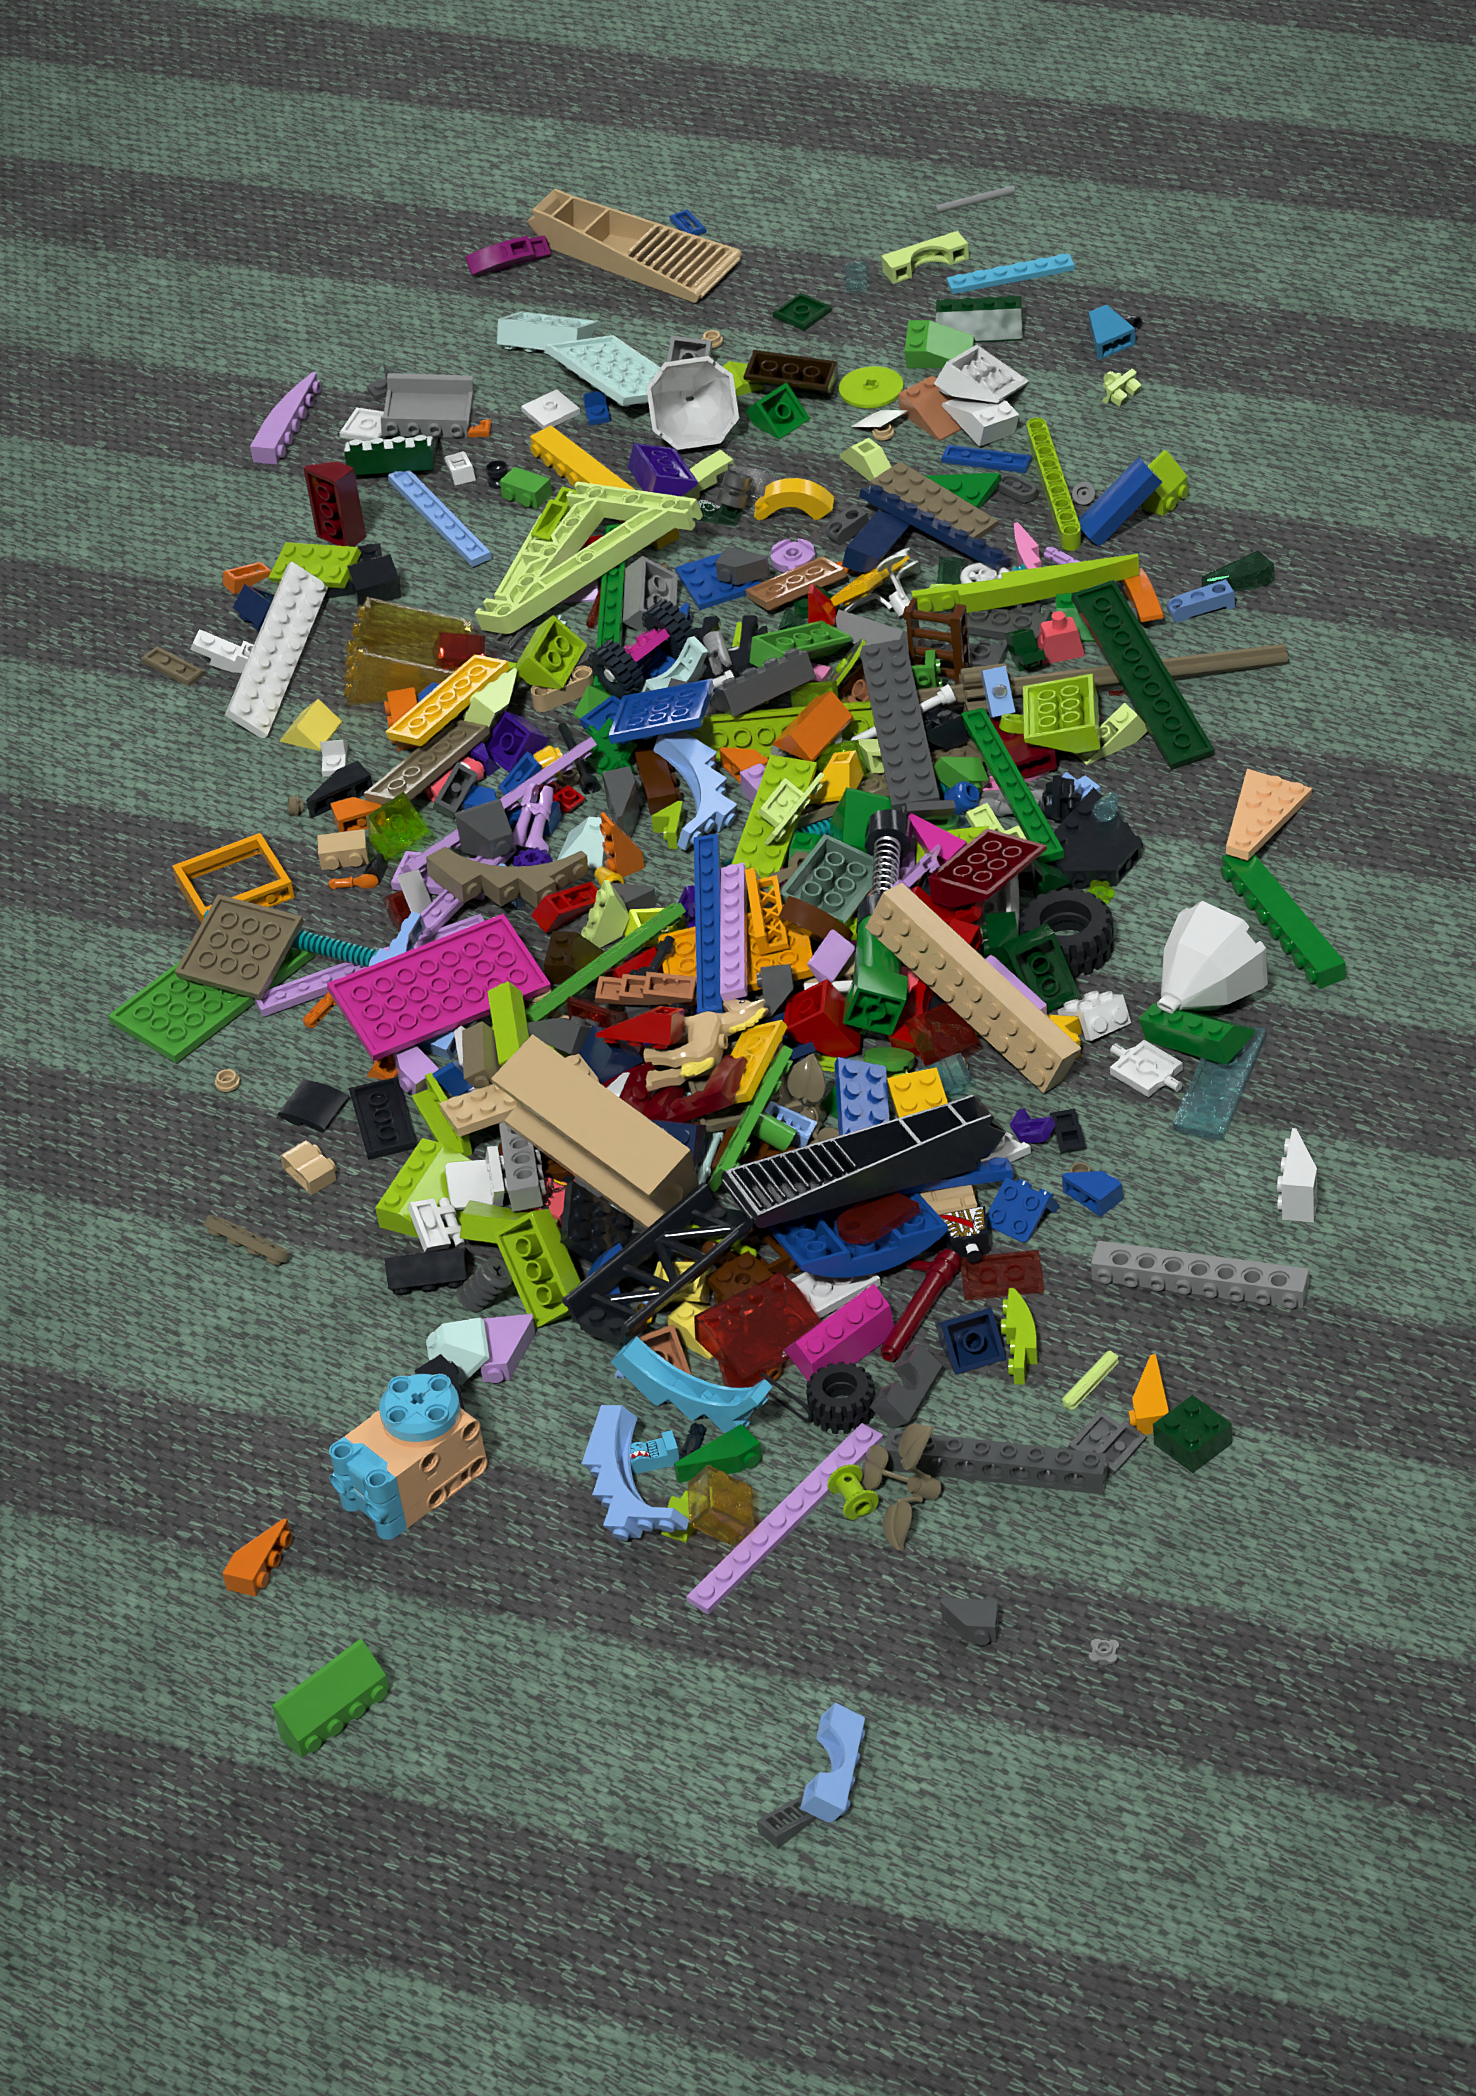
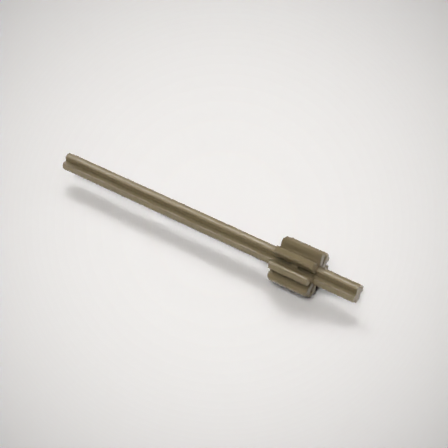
[916,644,1288,717]

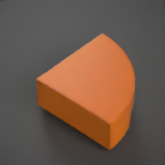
[467,419,491,437]

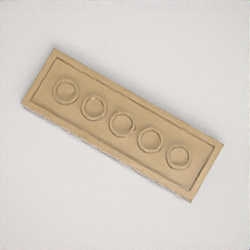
[439,1054,599,1137]

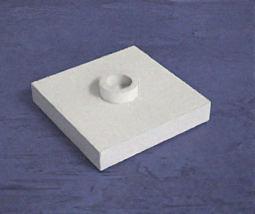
[521,389,581,429]

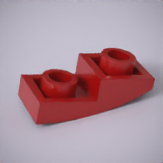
[538,781,585,812]

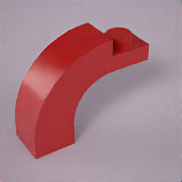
[911,886,986,925]

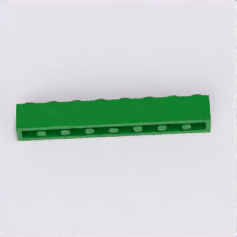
[1220,854,1346,989]

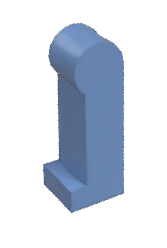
[1166,580,1236,622]

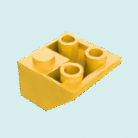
[808,750,864,805]

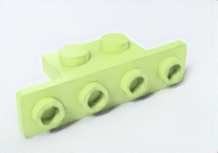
[757,772,824,846]

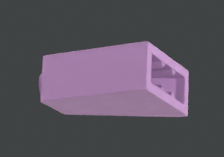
[480,1314,536,1383]

